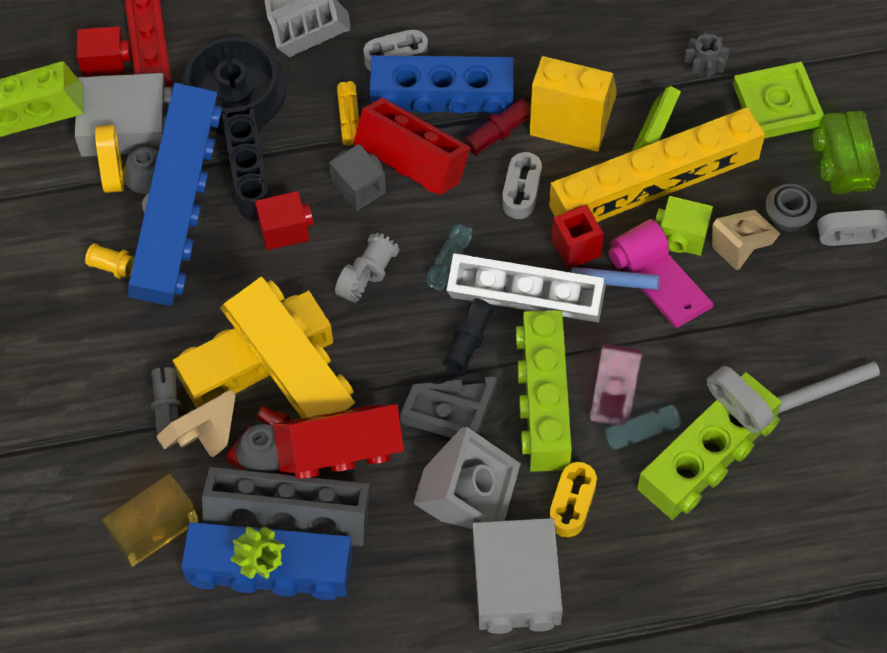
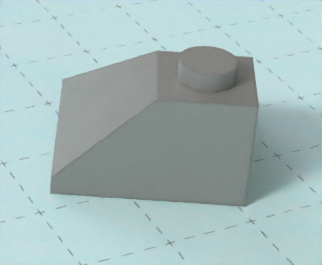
[413,427,521,529]

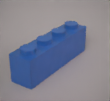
[181,522,353,600]

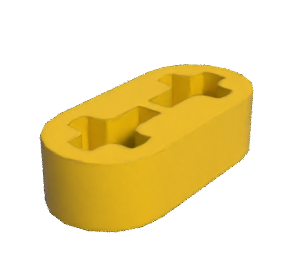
[95,124,124,193]
[550,462,597,538]

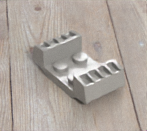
[265,0,350,57]

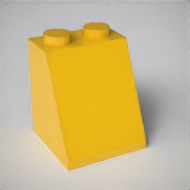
[530,56,617,152]

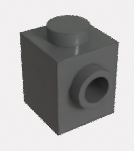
[329,144,386,211]

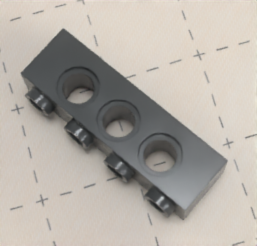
[202,467,370,546]

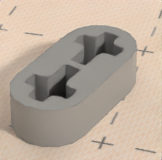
[363,29,428,71]
[502,152,542,219]
[817,210,887,246]
[707,366,774,434]

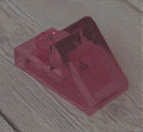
[589,343,642,428]

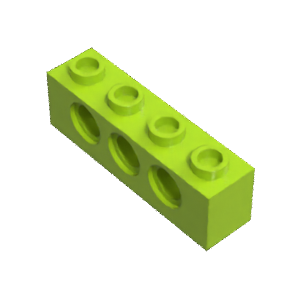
[0,61,84,137]
[637,372,782,521]

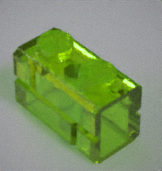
[813,110,880,194]

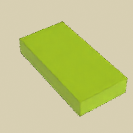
[631,85,681,152]

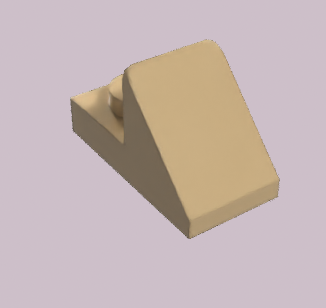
[712,210,780,270]
[156,390,235,457]

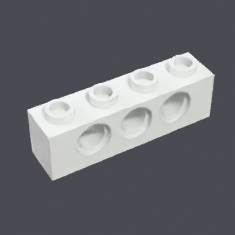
[446,253,606,323]

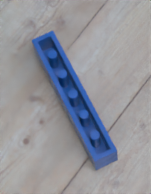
[128,83,222,306]

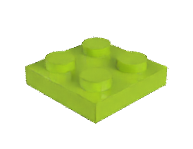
[733,61,825,139]

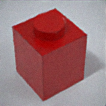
[77,26,131,77]
[255,191,314,251]
[551,204,604,270]

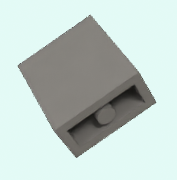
[75,73,173,157]
[473,518,563,634]

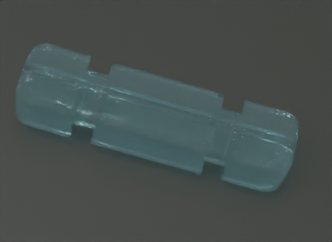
[426,224,472,291]
[605,405,681,450]

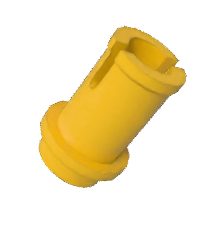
[85,243,135,279]

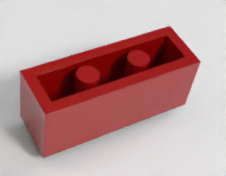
[353,98,471,196]
[273,404,404,479]

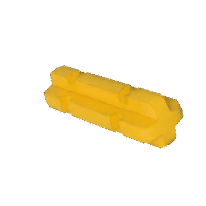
[337,81,359,146]

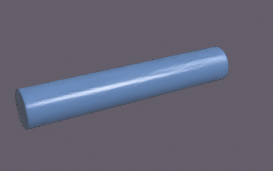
[571,267,660,290]

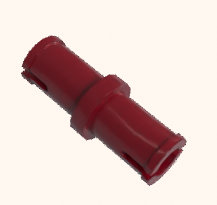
[463,98,531,157]

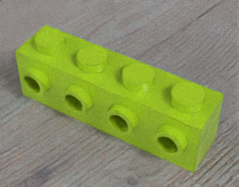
[516,310,572,472]

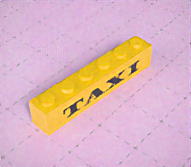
[549,107,765,222]

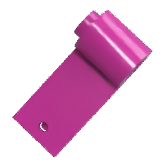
[609,219,713,329]

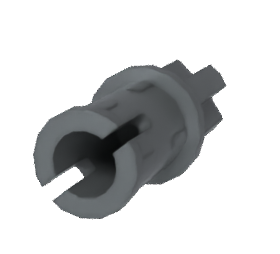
[150,367,182,445]

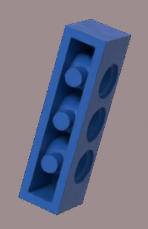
[370,56,514,114]

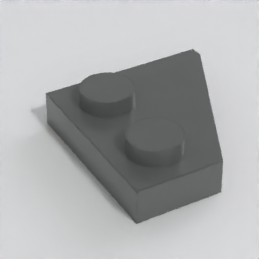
[400,377,497,438]

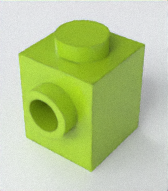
[655,196,713,256]

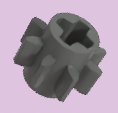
[684,32,730,78]

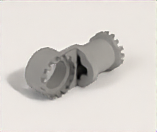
[335,233,399,303]

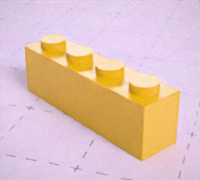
[220,276,355,418]
[173,291,333,409]

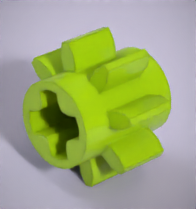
[230,526,285,579]

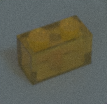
[102,473,198,567]

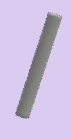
[777,361,880,413]

